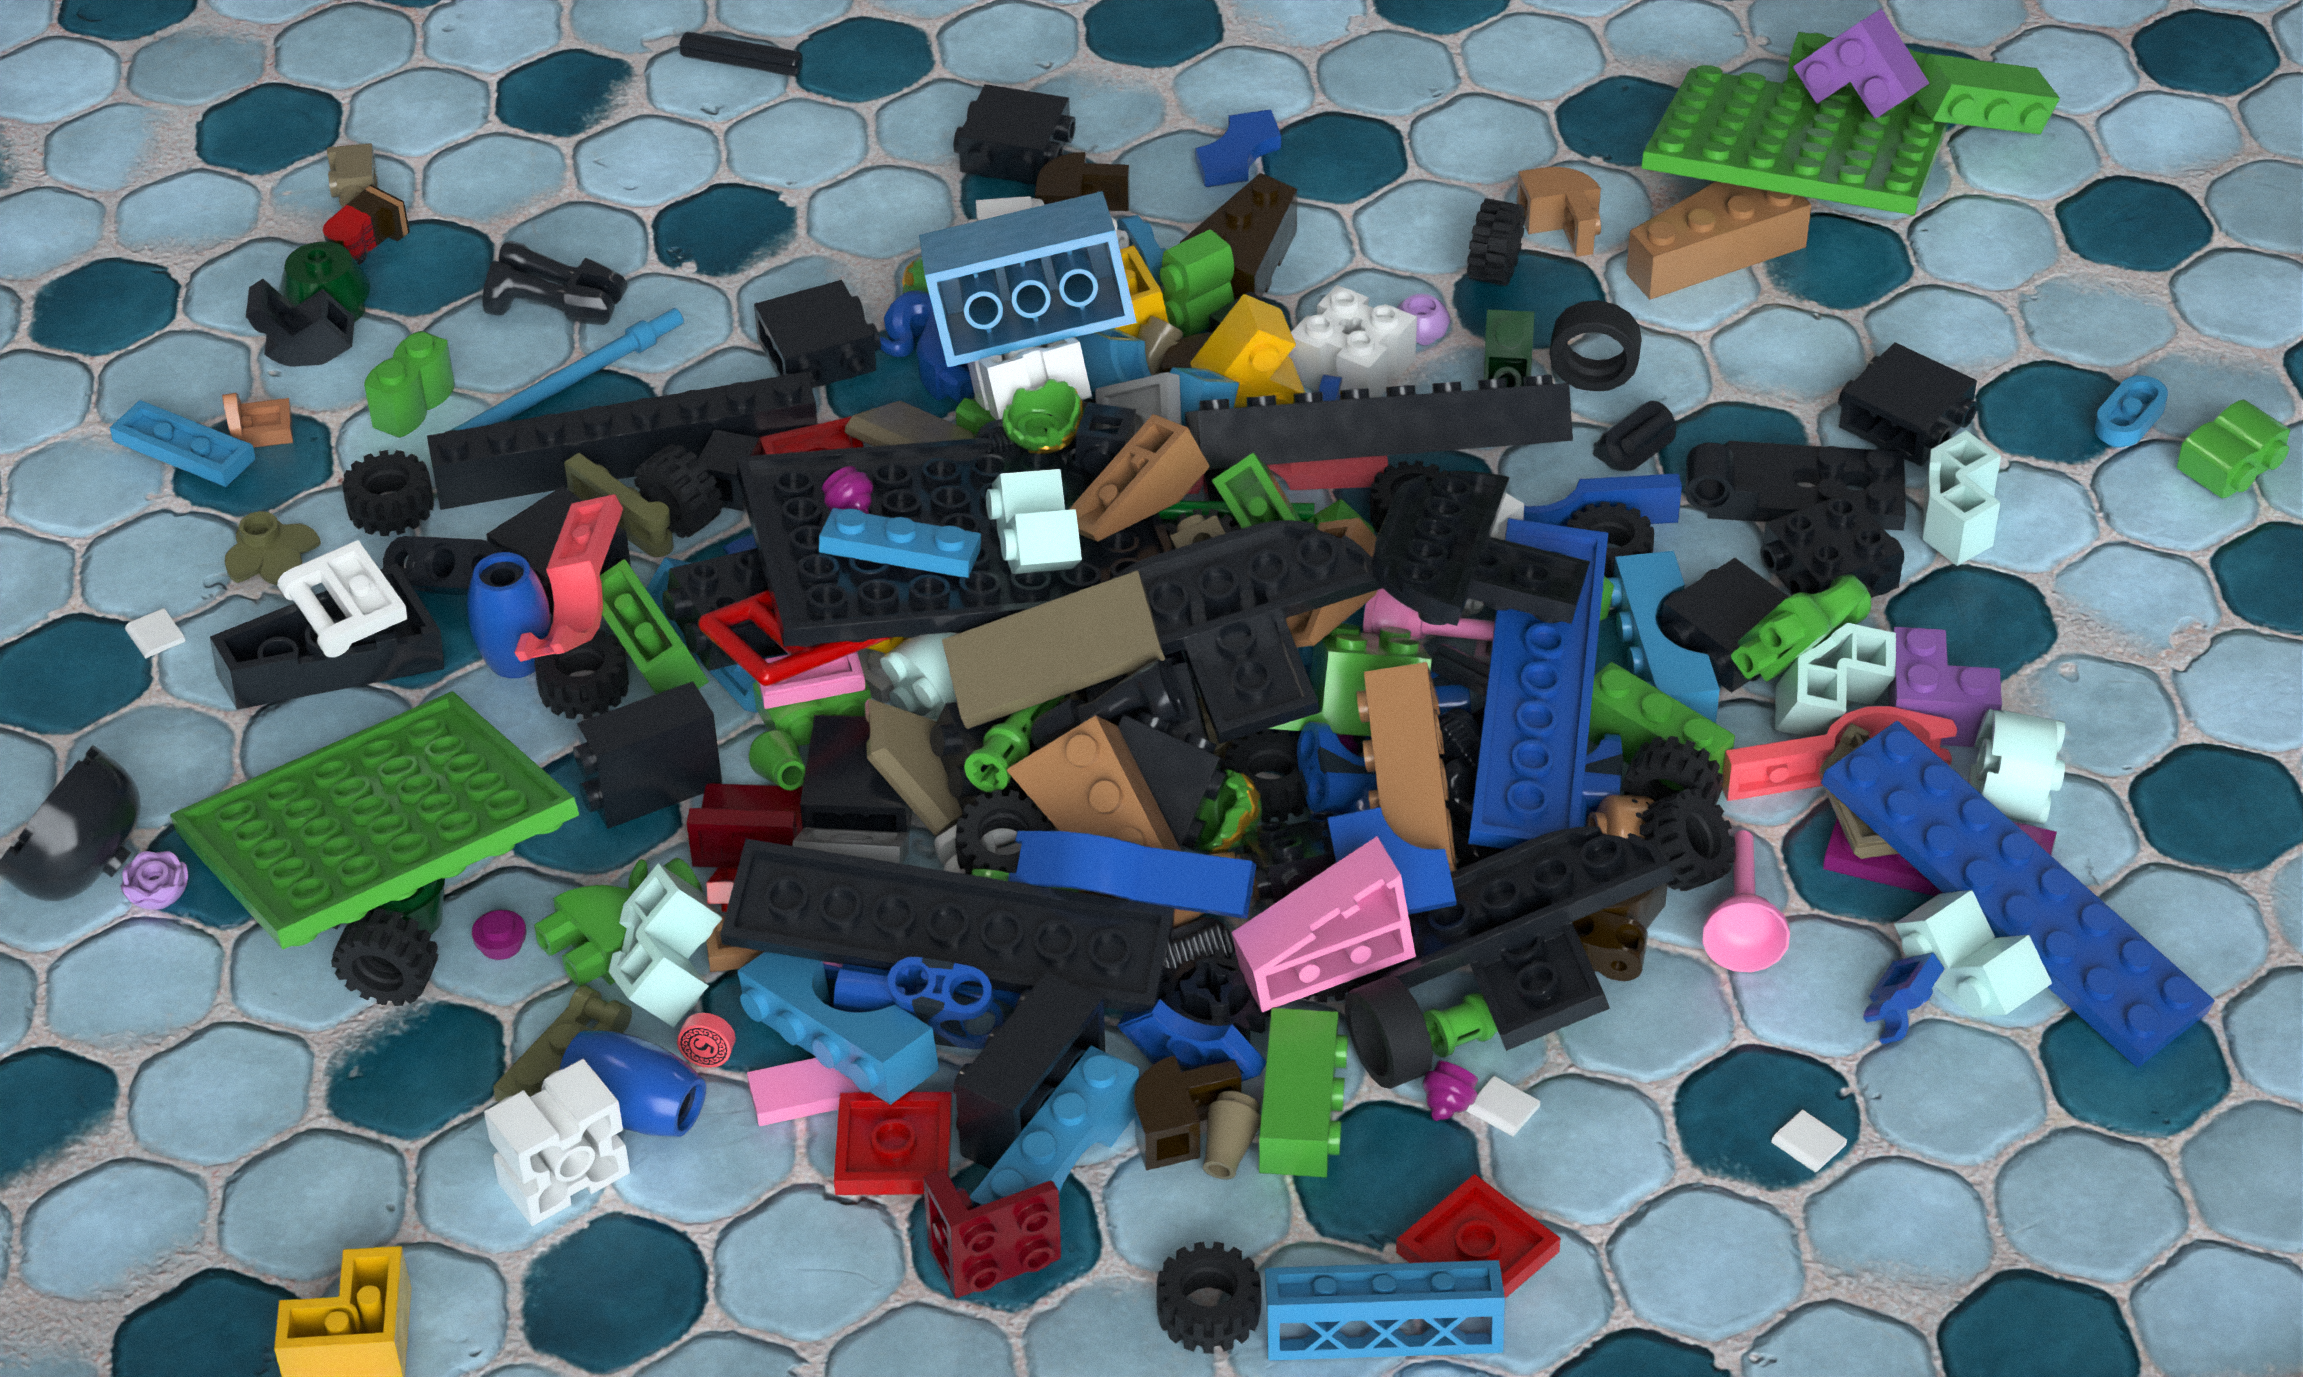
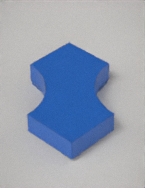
[1195,109,1281,187]
[1327,807,1456,915]
[1117,999,1267,1082]

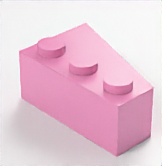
[1231,836,1416,1012]

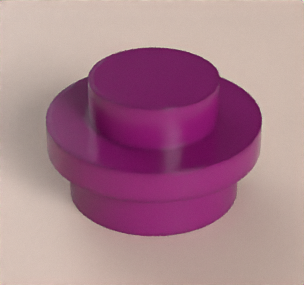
[472,910,527,960]

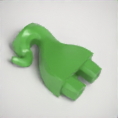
[1731,574,1871,682]
[534,858,703,988]

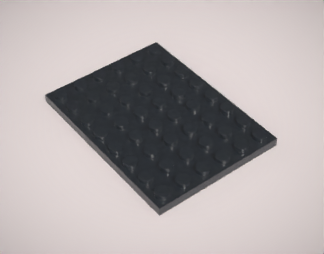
[737,427,1174,647]

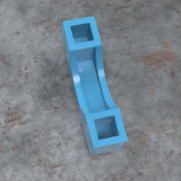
[1077,328,1239,427]
[1607,551,1720,723]
[737,952,940,1105]
[970,1046,1139,1208]

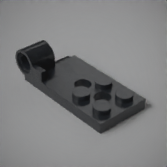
[1685,441,1906,531]

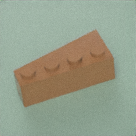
[1626,181,1811,300]
[1357,662,1457,873]
[1006,715,1204,928]

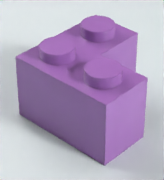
[1793,9,1929,119]
[1888,627,2002,747]

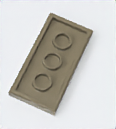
[942,570,1165,729]

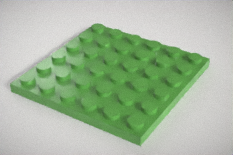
[1641,65,1948,215]
[170,691,579,949]

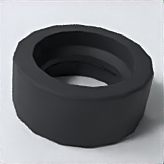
[1549,300,1642,391]
[1345,976,1433,1089]

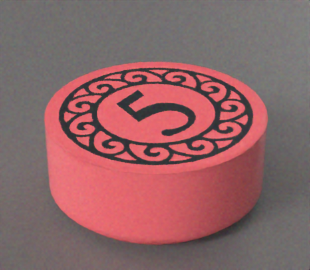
[677,1013,736,1068]

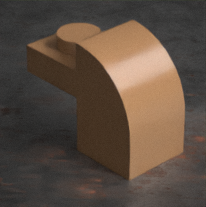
[1516,167,1601,257]

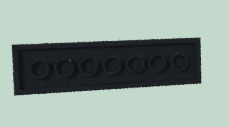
[720,839,1175,1013]

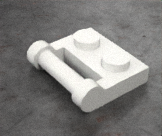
[277,540,407,657]

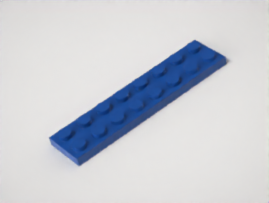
[1468,518,1608,849]
[1821,720,2215,1068]

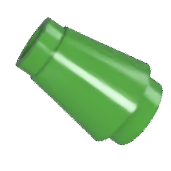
[749,730,806,790]

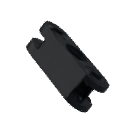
[383,536,529,596]

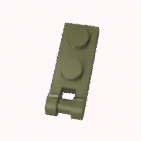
[564,453,674,557]
[493,985,632,1102]

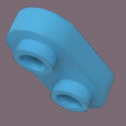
[1117,215,1166,286]
[2094,375,2168,447]

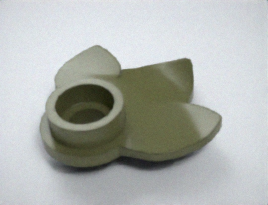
[225,511,321,585]

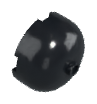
[0,745,141,901]

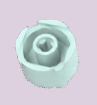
[880,632,958,722]
[1968,709,2065,824]

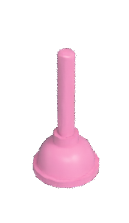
[1363,588,1495,641]
[1702,830,1790,972]

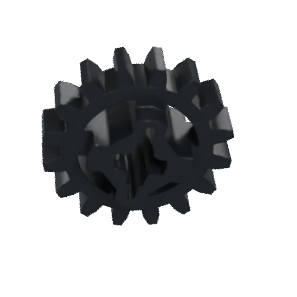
[1158,948,1272,1043]

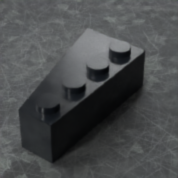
[210,563,445,710]

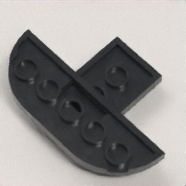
[1371,471,1590,626]
[1110,520,1382,744]
[1358,826,1674,1051]

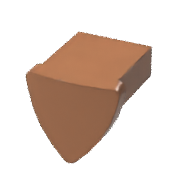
[222,393,293,448]

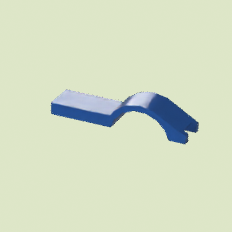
[1523,473,1682,527]
[1008,831,1257,919]

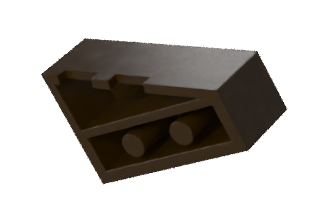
[1180,173,1297,300]

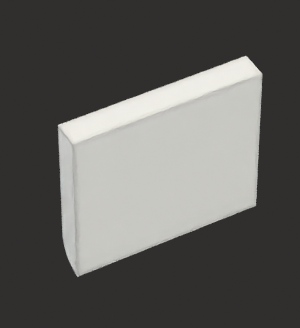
[125,608,186,659]
[1467,1076,1541,1137]
[1771,1109,1847,1173]

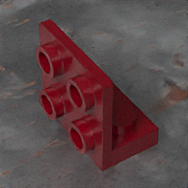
[686,783,803,868]
[923,1169,1061,1299]

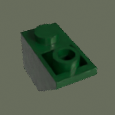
[1483,310,1535,388]

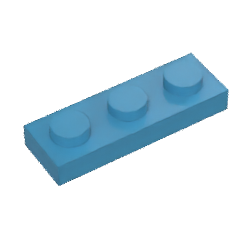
[110,400,256,487]
[819,508,981,578]

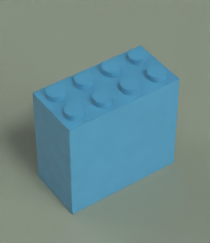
[919,191,1137,368]

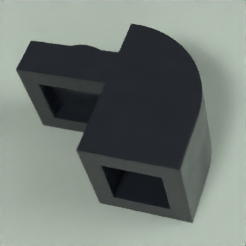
[246,279,355,367]

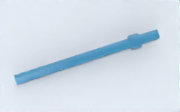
[451,308,684,430]

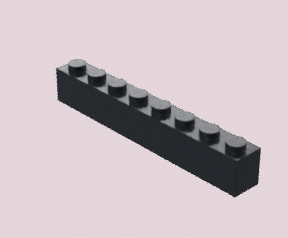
[427,372,818,510]
[1185,375,1573,469]

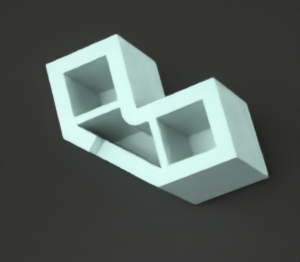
[1923,430,2001,566]
[986,469,1082,574]
[1775,623,1896,737]
[609,863,723,1027]
[1894,890,2052,1017]

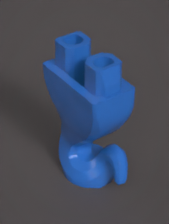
[880,291,975,404]

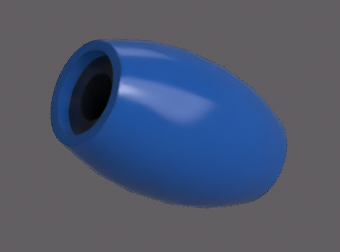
[467,552,551,678]
[559,1030,706,1137]

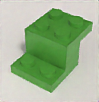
[1269,623,1432,736]

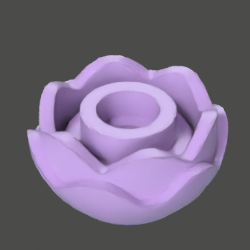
[1397,294,1451,346]
[120,851,188,910]

